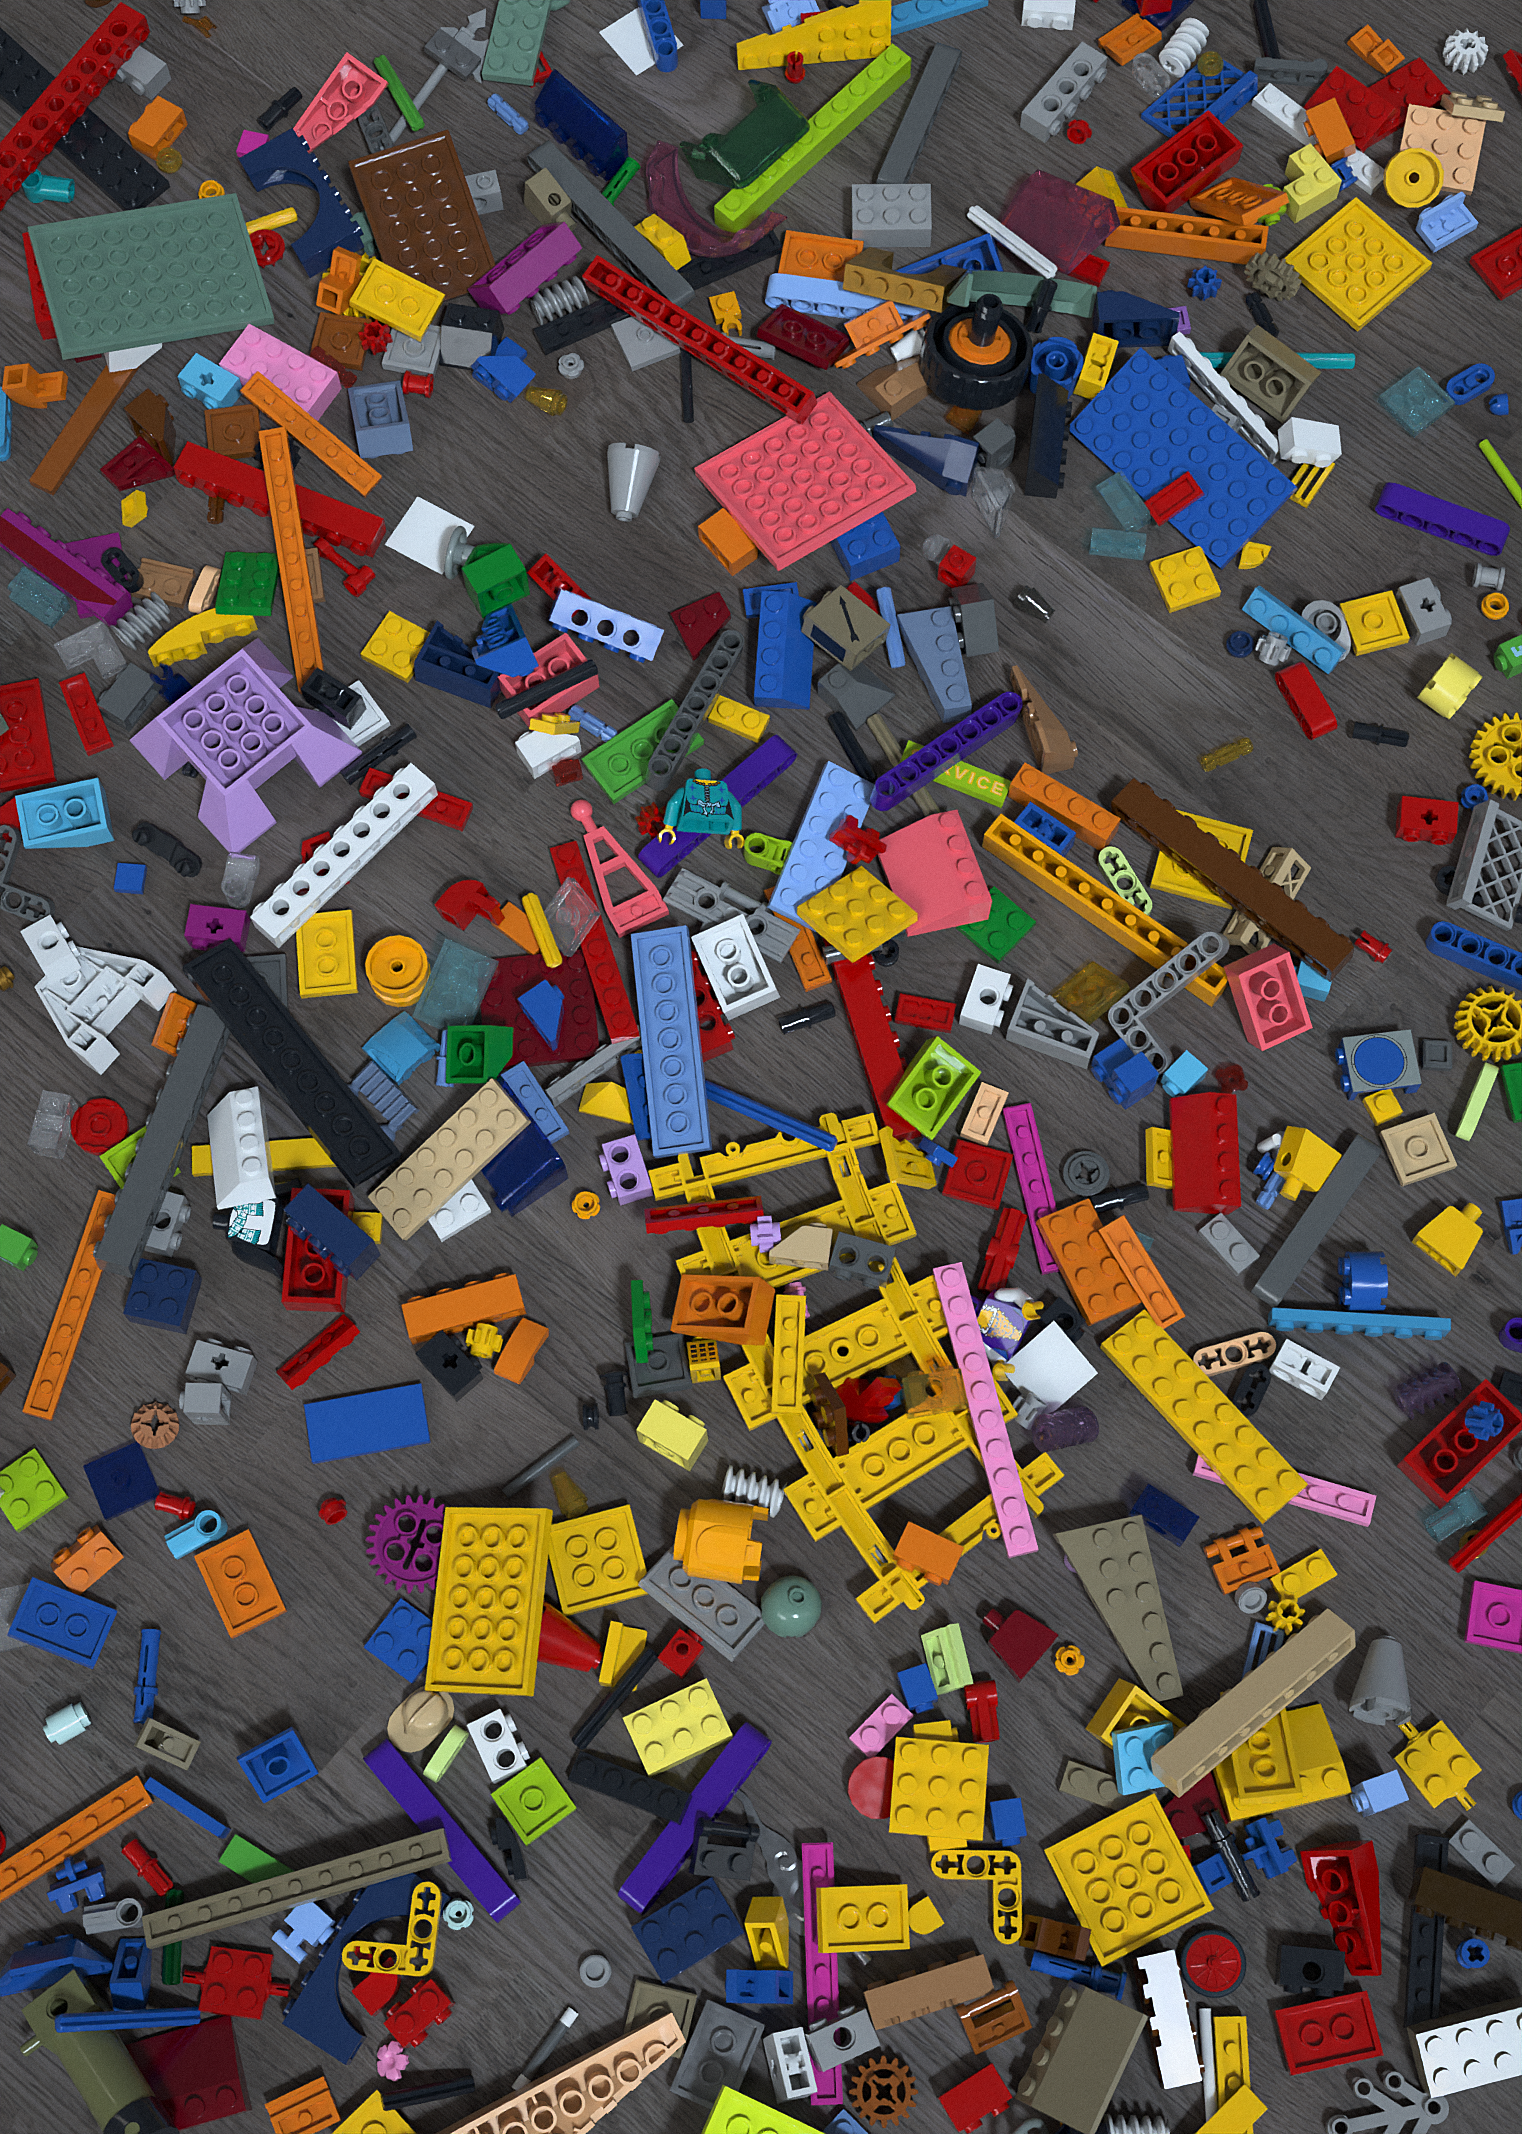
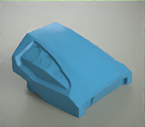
[362,1011,441,1086]

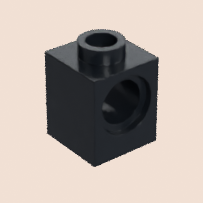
[1038,1297,1086,1344]

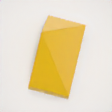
[579,1082,634,1125]

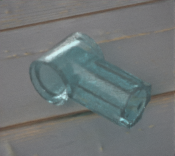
[1423,1488,1488,1543]

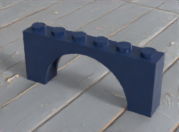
[238,128,365,278]
[282,1873,452,2065]

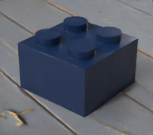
[123,1258,202,1334]

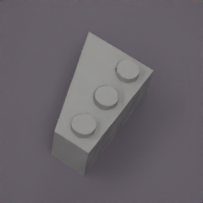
[1006,979,1099,1069]

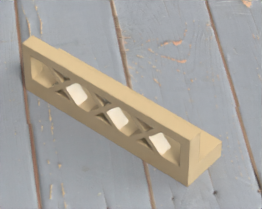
[1223,847,1311,955]

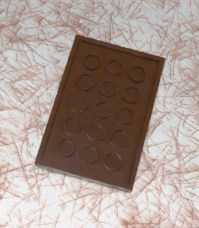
[348,129,496,303]

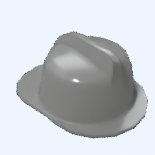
[1301,600,1351,663]

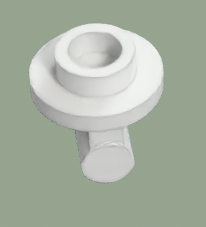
[1257,1131,1285,1159]

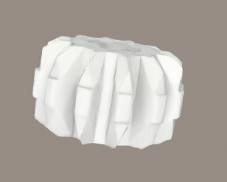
[1443,28,1488,75]

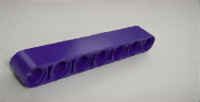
[870,692,1023,811]
[638,735,798,878]
[618,1722,772,1915]
[363,1738,522,1923]

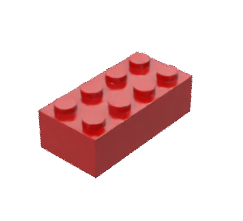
[281,1188,355,1312]
[1397,1379,1522,1509]

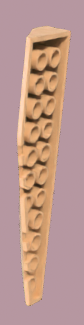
[435,2012,686,2134]

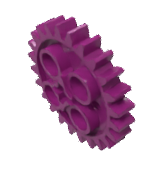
[365,1495,445,1594]

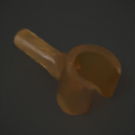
[182,16,217,38]

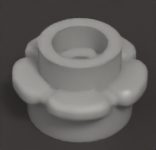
[558,353,584,379]

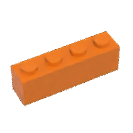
[1008,762,1121,852]
[401,1273,526,1345]

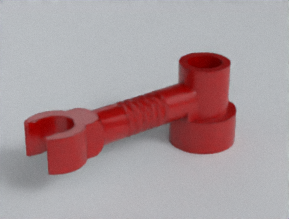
[313,537,376,598]

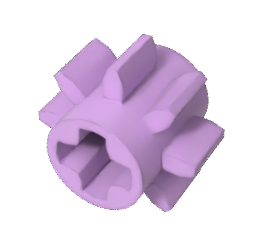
[750,1215,781,1253]

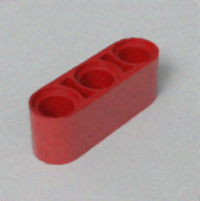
[1275,661,1338,741]

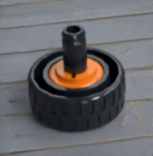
[919,294,1033,410]

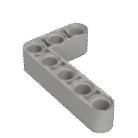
[1108,932,1229,1074]

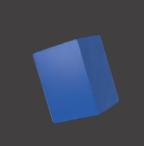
[236,1727,319,1803]

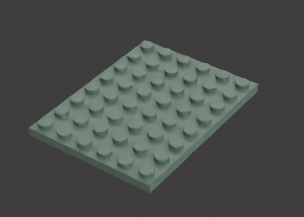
[27,193,274,360]

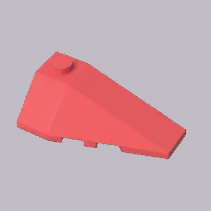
[293,52,389,153]

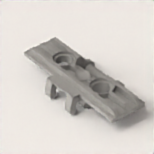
[663,868,800,964]

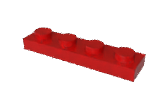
[359,768,473,832]
[644,1196,764,1234]

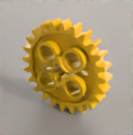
[1469,713,1522,801]

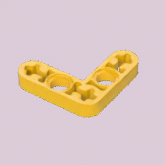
[930,1850,1022,1945]
[342,1882,442,1977]

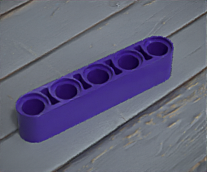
[1375,482,1510,556]

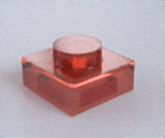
[552,759,583,787]

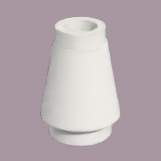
[890,328,925,362]

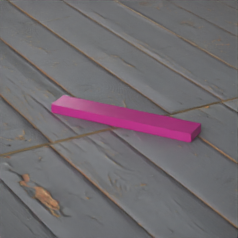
[1002,1103,1060,1275]

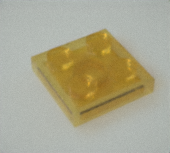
[1052,961,1130,1025]

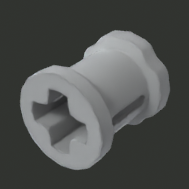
[1472,563,1505,591]

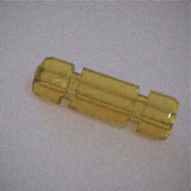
[1200,737,1253,772]

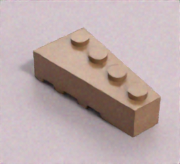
[863,1950,995,2031]

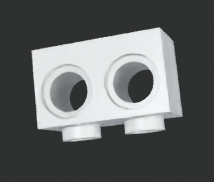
[1269,1339,1340,1400]
[467,1709,530,1784]

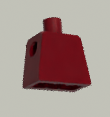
[982,1608,1059,1683]

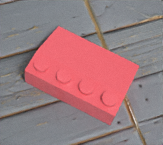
[878,810,992,937]

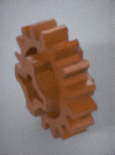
[849,2056,918,2128]

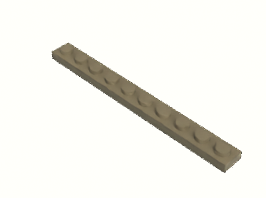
[142,1828,452,1950]

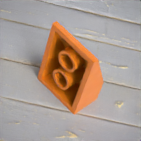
[670,1274,776,1346]

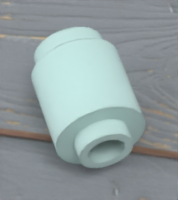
[43,1702,92,1745]

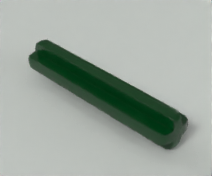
[162,1889,184,1985]

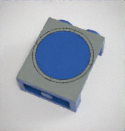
[1335,1029,1422,1101]

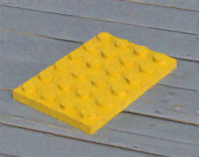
[425,1507,553,1696]

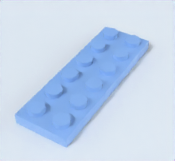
[767,761,875,932]

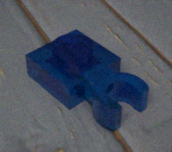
[149,663,193,706]

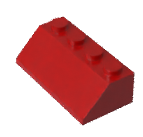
[1131,110,1244,214]
[1169,1092,1241,1215]

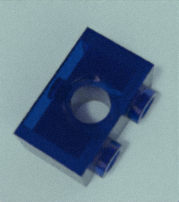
[1129,1483,1199,1548]

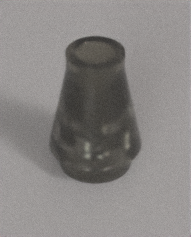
[1014,585,1056,624]

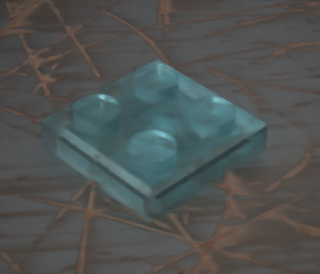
[1378,366,1455,437]

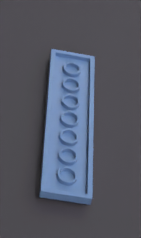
[631,925,712,1158]

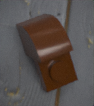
[1019,1914,1091,1961]

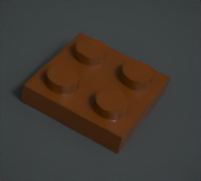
[811,1372,849,1457]

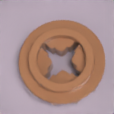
[131,1401,179,1449]

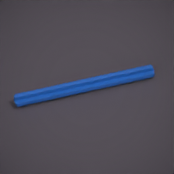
[705,1080,838,1152]

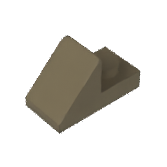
[134,1717,201,1770]

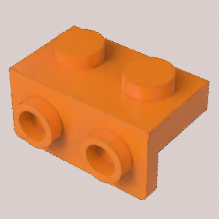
[50,1525,124,1595]

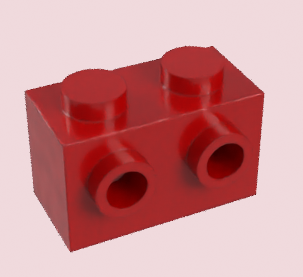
[383,1979,456,2048]

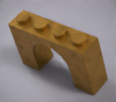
[843,247,967,313]

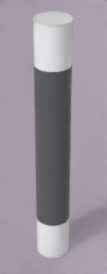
[512,2007,579,2091]

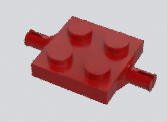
[183,1946,291,2021]

